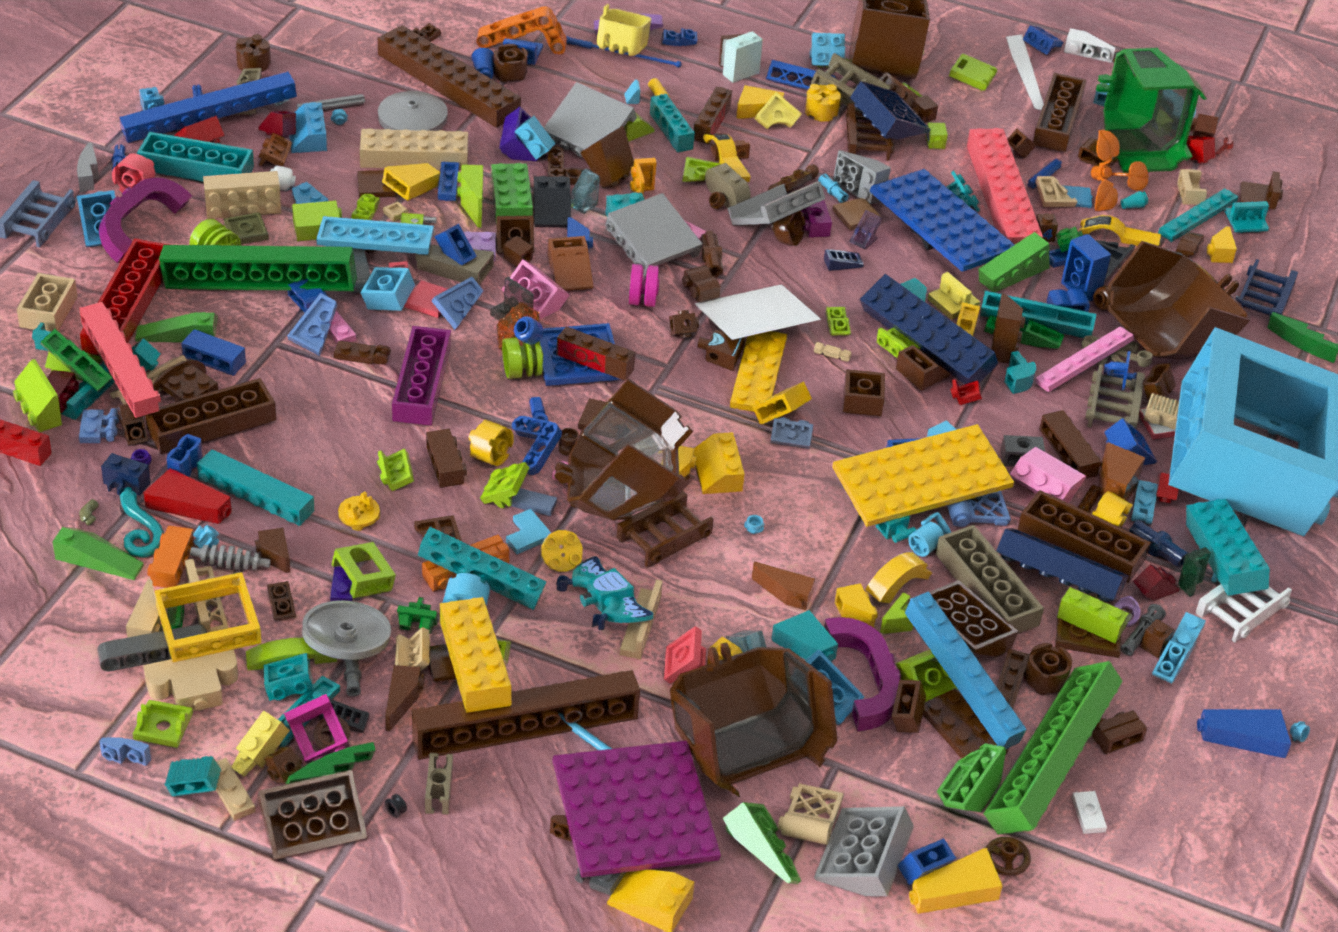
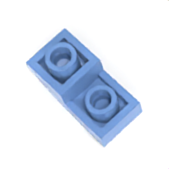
[99,737,151,766]

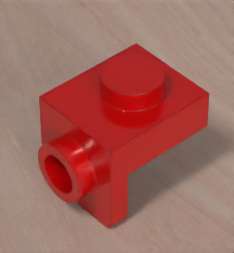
[950,379,982,405]

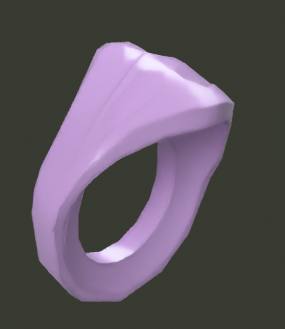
[1114,596,1140,627]

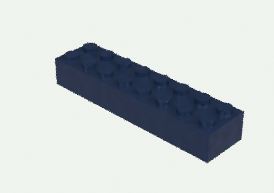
[860,274,998,385]

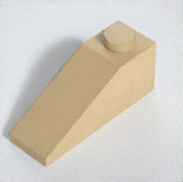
[126,579,163,638]

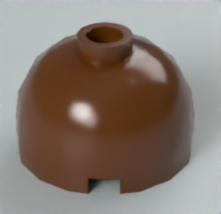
[772,211,805,246]

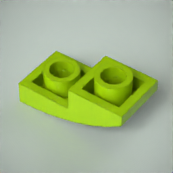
[351,194,380,220]
[825,307,851,336]

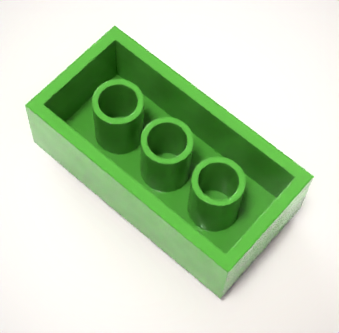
[491,163,533,221]

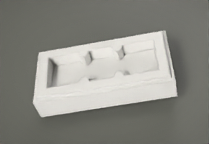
[1072,791,1107,834]

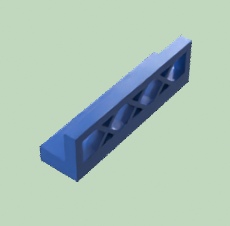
[766,60,837,90]

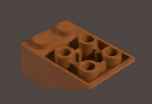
[547,236,594,291]

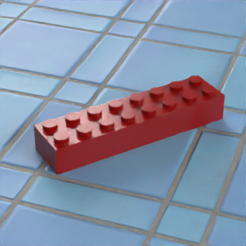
[80,238,170,355]

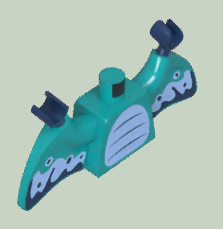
[556,556,654,630]

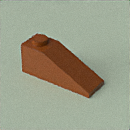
[751,561,815,610]

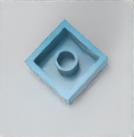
[361,267,415,311]

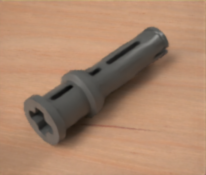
[1121,604,1166,656]

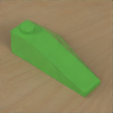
[52,527,144,580]

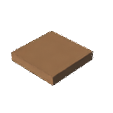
[832,198,882,231]

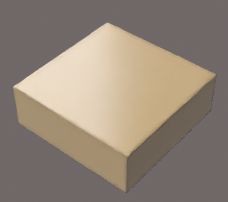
[383,202,409,222]

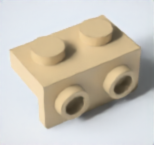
[395,627,430,672]

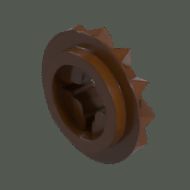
[313,716,351,750]

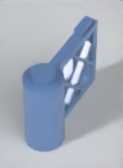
[947,491,1011,527]

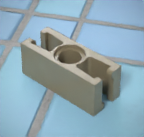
[425,753,453,815]

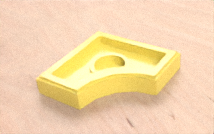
[754,92,802,129]

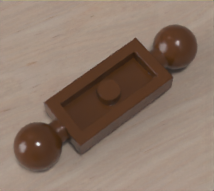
[768,164,819,192]

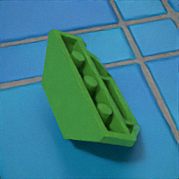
[937,744,1006,812]

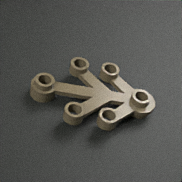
[1081,335,1153,368]

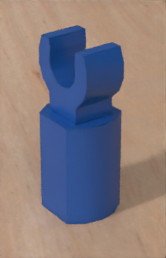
[529,397,548,428]

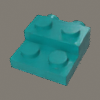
[264,653,313,701]

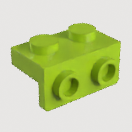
[876,327,920,358]
[377,448,414,491]

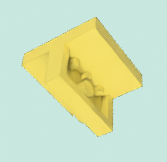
[927,272,980,320]

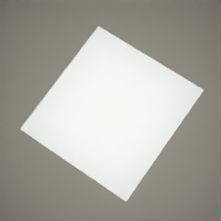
[695,284,821,340]

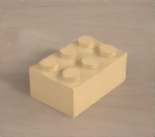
[17,273,78,332]

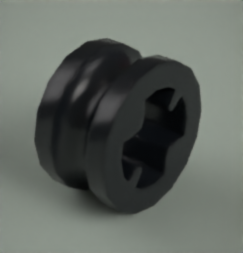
[385,794,407,818]

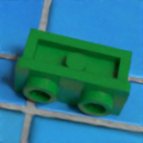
[1056,226,1083,252]

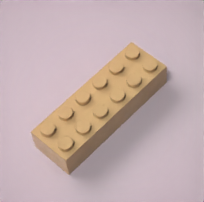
[360,128,468,170]

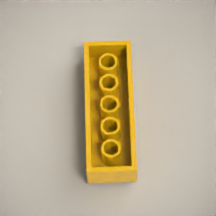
[440,597,511,713]

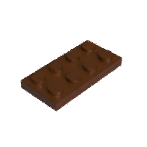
[923,688,1009,759]

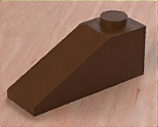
[385,665,424,731]

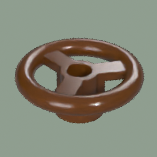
[986,837,1031,876]

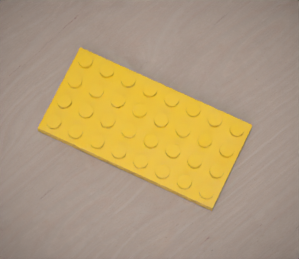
[832,424,1014,527]

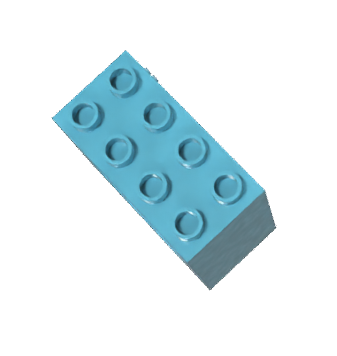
[1168,327,1338,536]

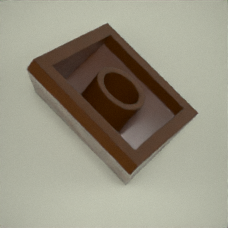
[496,216,534,253]

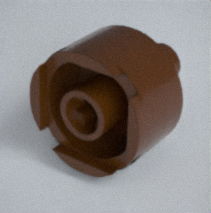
[235,34,271,72]
[493,44,528,82]
[1024,643,1072,695]

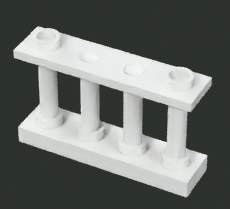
[1195,584,1292,643]

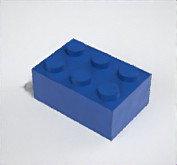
[1061,234,1111,302]

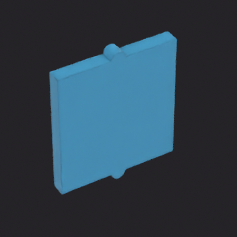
[1062,185,1093,208]

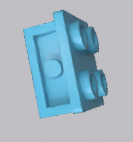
[809,33,845,66]

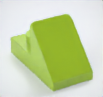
[880,593,913,634]

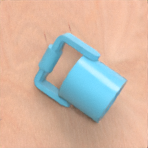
[908,512,951,557]

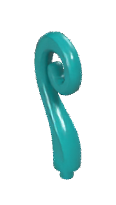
[120,487,164,558]

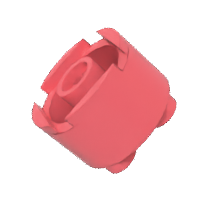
[112,153,155,193]

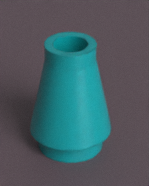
[1120,191,1148,209]

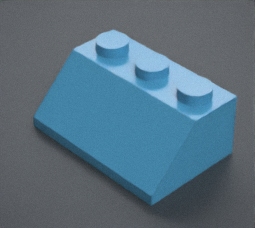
[289,102,327,153]

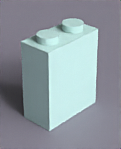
[723,31,763,83]

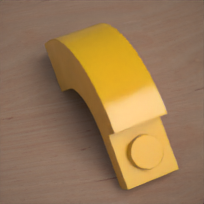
[865,552,932,604]

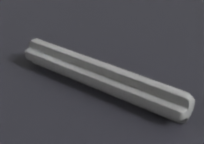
[297,94,365,110]

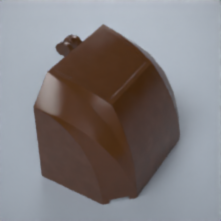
[1108,241,1250,359]

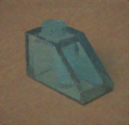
[571,168,599,214]
[726,630,766,652]

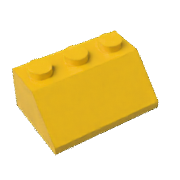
[693,432,745,494]

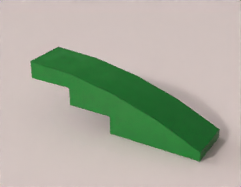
[1267,312,1338,363]
[983,315,1064,349]
[41,329,112,392]
[286,742,376,784]

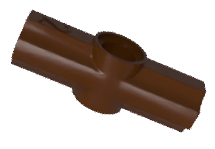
[701,231,723,278]

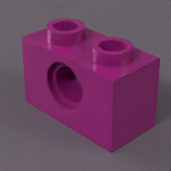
[800,200,832,238]

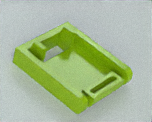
[949,53,998,91]

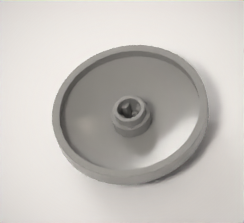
[378,91,448,131]
[302,601,391,660]

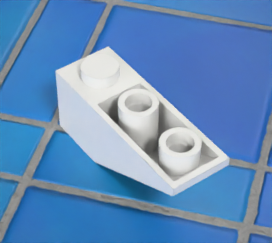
[1064,28,1115,63]

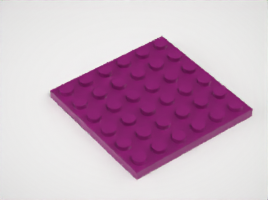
[552,741,721,878]

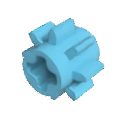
[193,524,219,548]

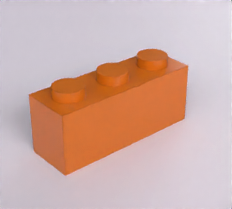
[147,525,195,588]

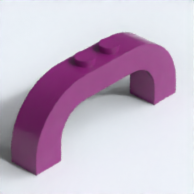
[99,177,192,263]
[824,617,901,732]

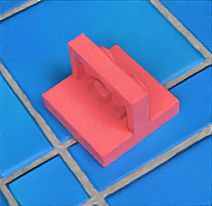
[664,626,706,684]

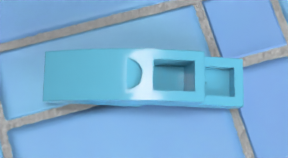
[1152,612,1206,684]

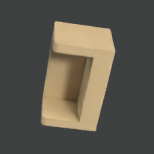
[1177,169,1207,205]

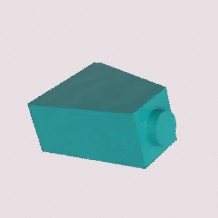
[771,610,838,662]

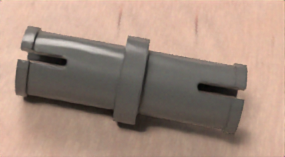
[344,659,362,697]

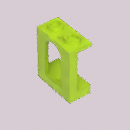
[332,542,396,598]

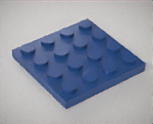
[539,323,622,386]

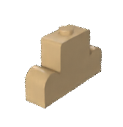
[143,649,238,711]

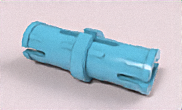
[818,174,849,203]

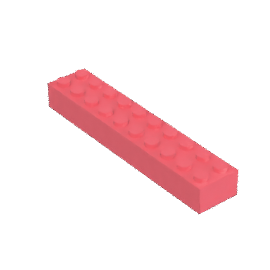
[967,128,1043,244]

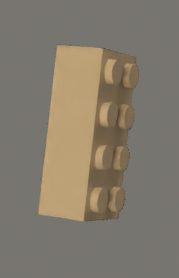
[203,171,281,219]

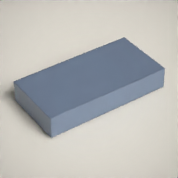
[511,488,557,516]

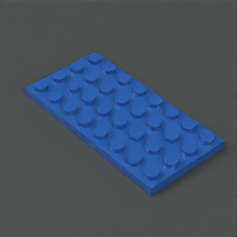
[870,169,1015,272]

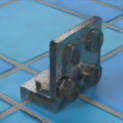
[490,277,534,331]

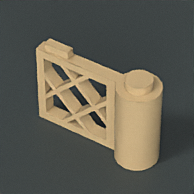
[778,784,844,845]

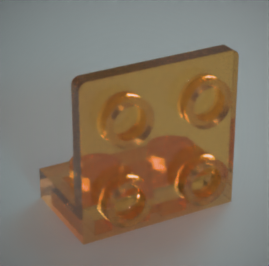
[497,301,540,351]

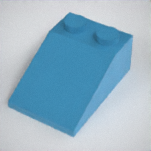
[77,190,115,248]
[792,649,865,725]

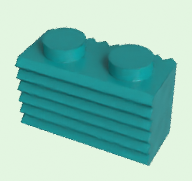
[164,756,221,796]

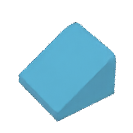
[625,80,640,104]

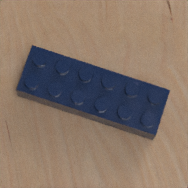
[996,528,1129,602]

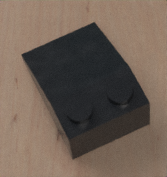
[533,176,571,227]

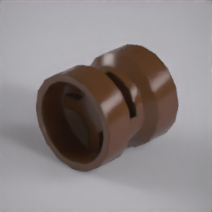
[558,428,579,456]

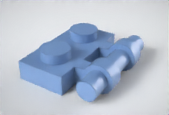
[79,408,119,443]

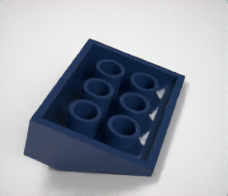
[850,81,931,140]

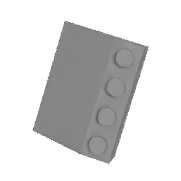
[814,806,914,896]

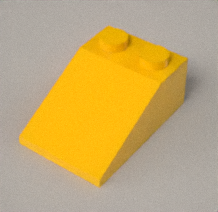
[607,869,695,932]

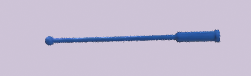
[566,36,682,68]

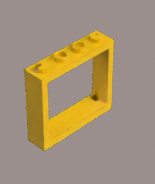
[154,572,261,662]

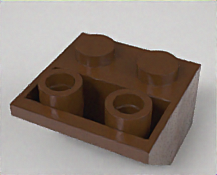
[896,345,950,391]

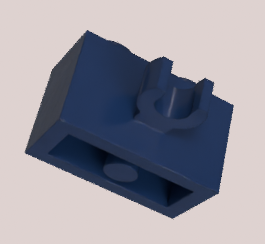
[101,453,151,496]

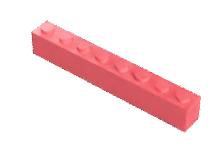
[79,302,161,418]

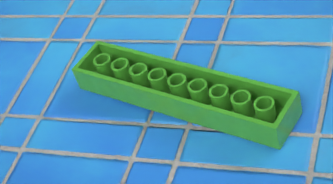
[984,661,1123,834]

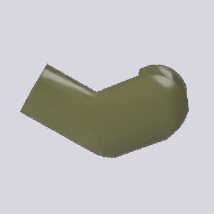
[79,499,99,526]

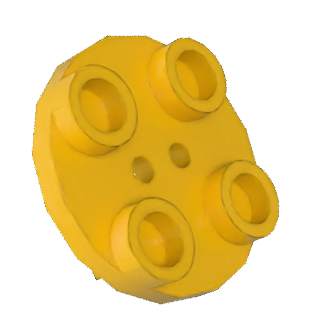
[338,491,380,531]
[541,530,583,572]

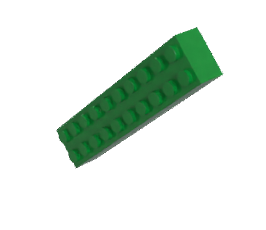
[159,245,357,291]

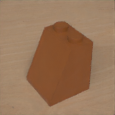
[1099,442,1145,501]

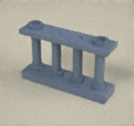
[0,180,76,248]

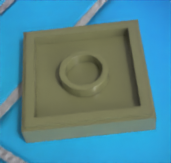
[223,212,269,244]

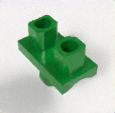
[397,597,439,634]

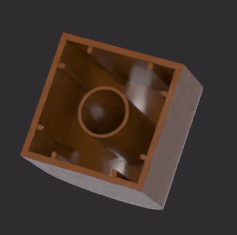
[848,0,930,79]

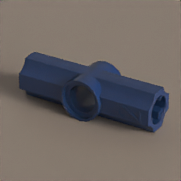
[1129,520,1189,568]

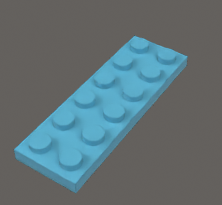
[316,216,434,254]

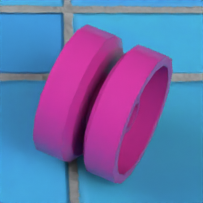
[629,264,660,307]

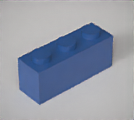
[181,329,246,376]

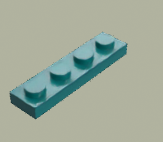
[278,676,340,747]

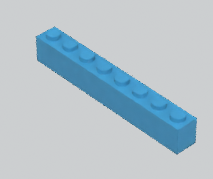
[905,591,1027,749]

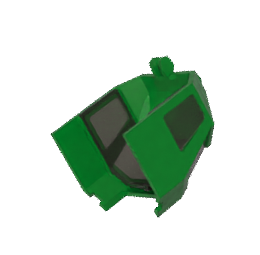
[1096,48,1207,173]

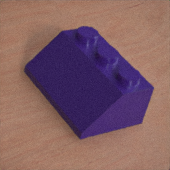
[499,107,539,162]

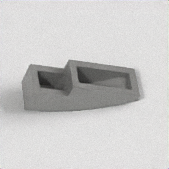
[77,142,99,192]

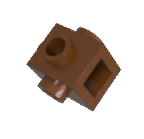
[669,310,699,338]
[264,747,302,785]

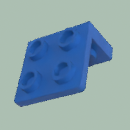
[503,38,543,65]

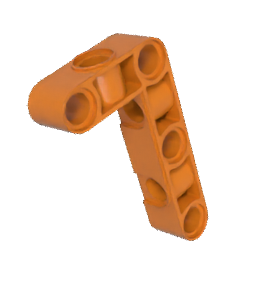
[476,6,567,55]

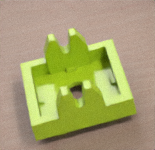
[480,462,530,509]
[133,699,193,748]

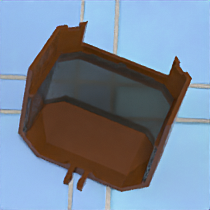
[670,643,838,797]

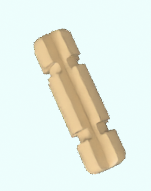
[814,342,851,362]

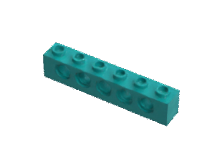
[418,527,547,610]

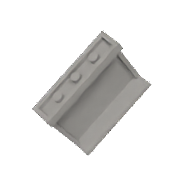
[544,82,637,157]
[727,182,826,225]
[605,193,702,277]

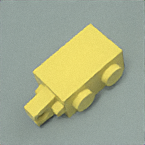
[232,711,290,777]

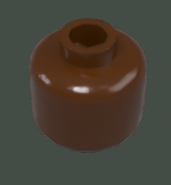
[1093,286,1110,310]

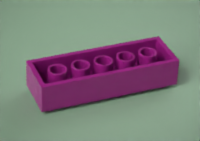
[392,326,451,426]

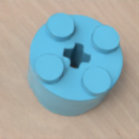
[442,573,490,606]

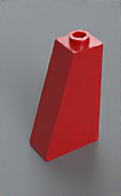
[144,468,232,524]

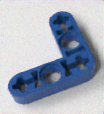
[512,416,562,475]

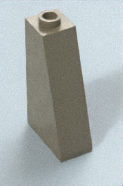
[415,245,494,286]

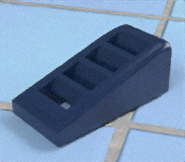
[824,249,864,271]

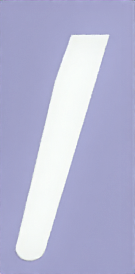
[1006,35,1044,110]

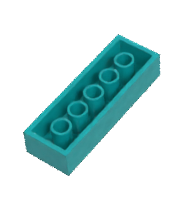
[137,132,254,181]
[1186,499,1270,596]

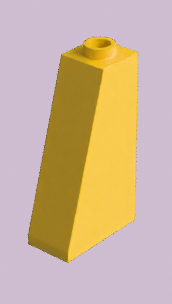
[909,848,1002,914]

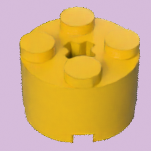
[805,84,841,122]
[469,419,514,466]
[1092,491,1133,527]

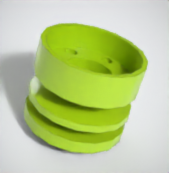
[189,219,241,246]
[502,337,543,379]

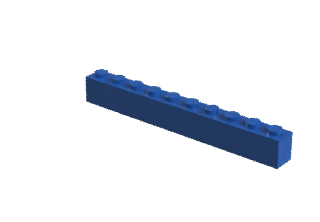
[119,71,297,143]

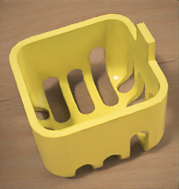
[597,4,651,56]

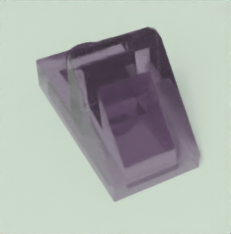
[849,210,883,250]

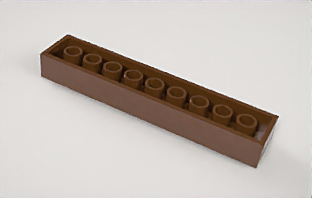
[377,25,521,128]
[412,670,640,760]

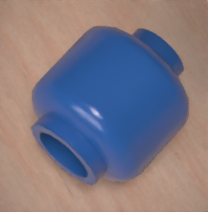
[514,316,543,345]

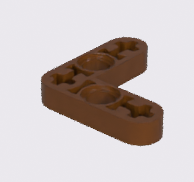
[548,147,599,186]

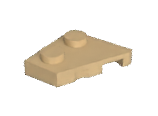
[1035,176,1077,207]

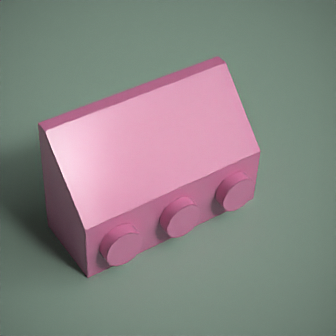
[501,260,570,320]
[1010,447,1086,503]

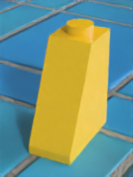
[736,85,784,119]
[382,163,441,201]
[752,381,812,425]

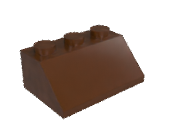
[991,293,1025,364]

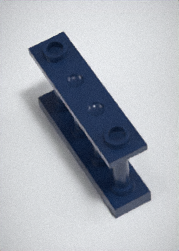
[1235,259,1298,318]

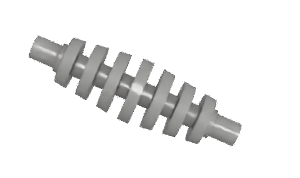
[190,545,271,570]

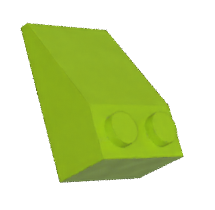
[457,165,483,228]

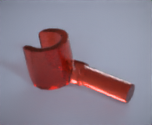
[1215,137,1234,156]

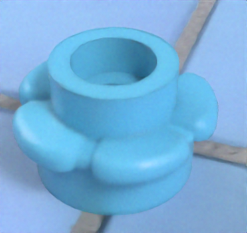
[331,109,348,125]
[744,515,765,534]
[1290,721,1310,742]

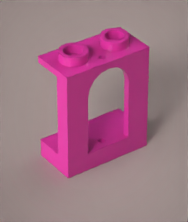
[284,694,350,765]

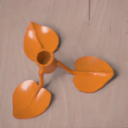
[1091,130,1149,211]

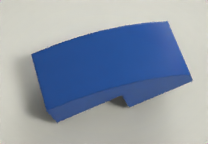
[662,28,697,46]

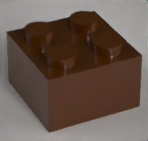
[843,369,885,416]

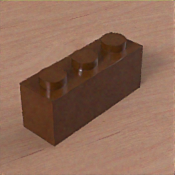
[426,428,467,488]

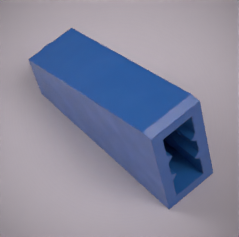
[1197,709,1291,758]

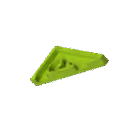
[682,157,747,182]

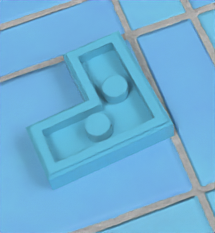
[506,509,551,554]

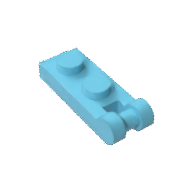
[1131,480,1158,525]

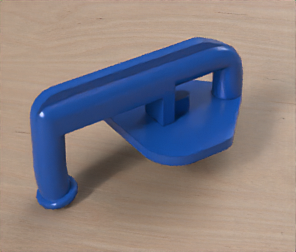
[1103,351,1137,391]

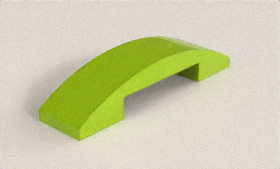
[246,638,337,671]

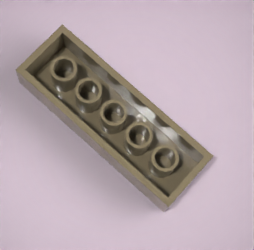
[936,525,1044,633]

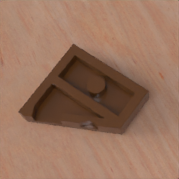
[414,515,462,541]

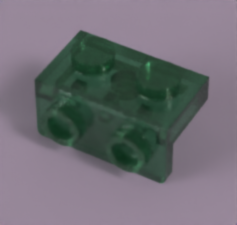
[1178,547,1211,597]

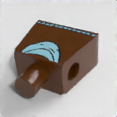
[697,330,745,371]

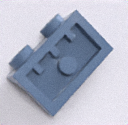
[770,417,814,449]

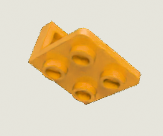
[630,158,657,196]

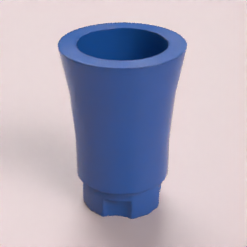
[471,48,494,80]

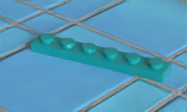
[1158,188,1239,242]

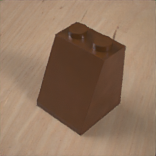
[580,125,634,189]

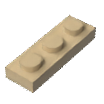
[216,758,256,821]

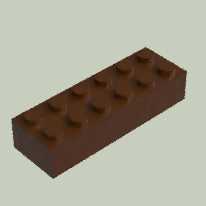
[1033,73,1087,152]
[145,378,277,454]
[1017,490,1151,583]

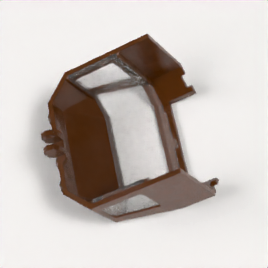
[554,379,695,521]

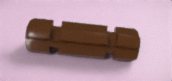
[1078,485,1101,512]

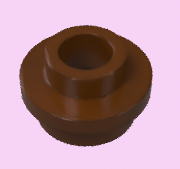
[709,192,726,210]

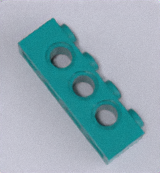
[650,94,695,153]

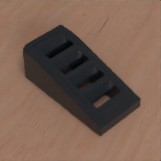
[319,699,369,733]

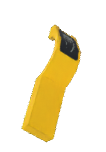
[703,133,751,182]
[1079,215,1161,246]

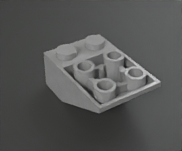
[833,150,891,204]

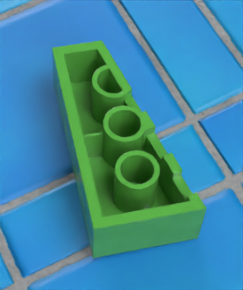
[979,232,1050,293]

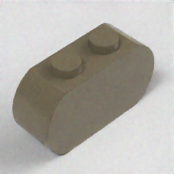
[705,163,751,208]

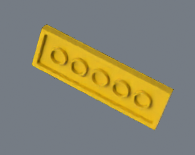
[730,331,787,412]

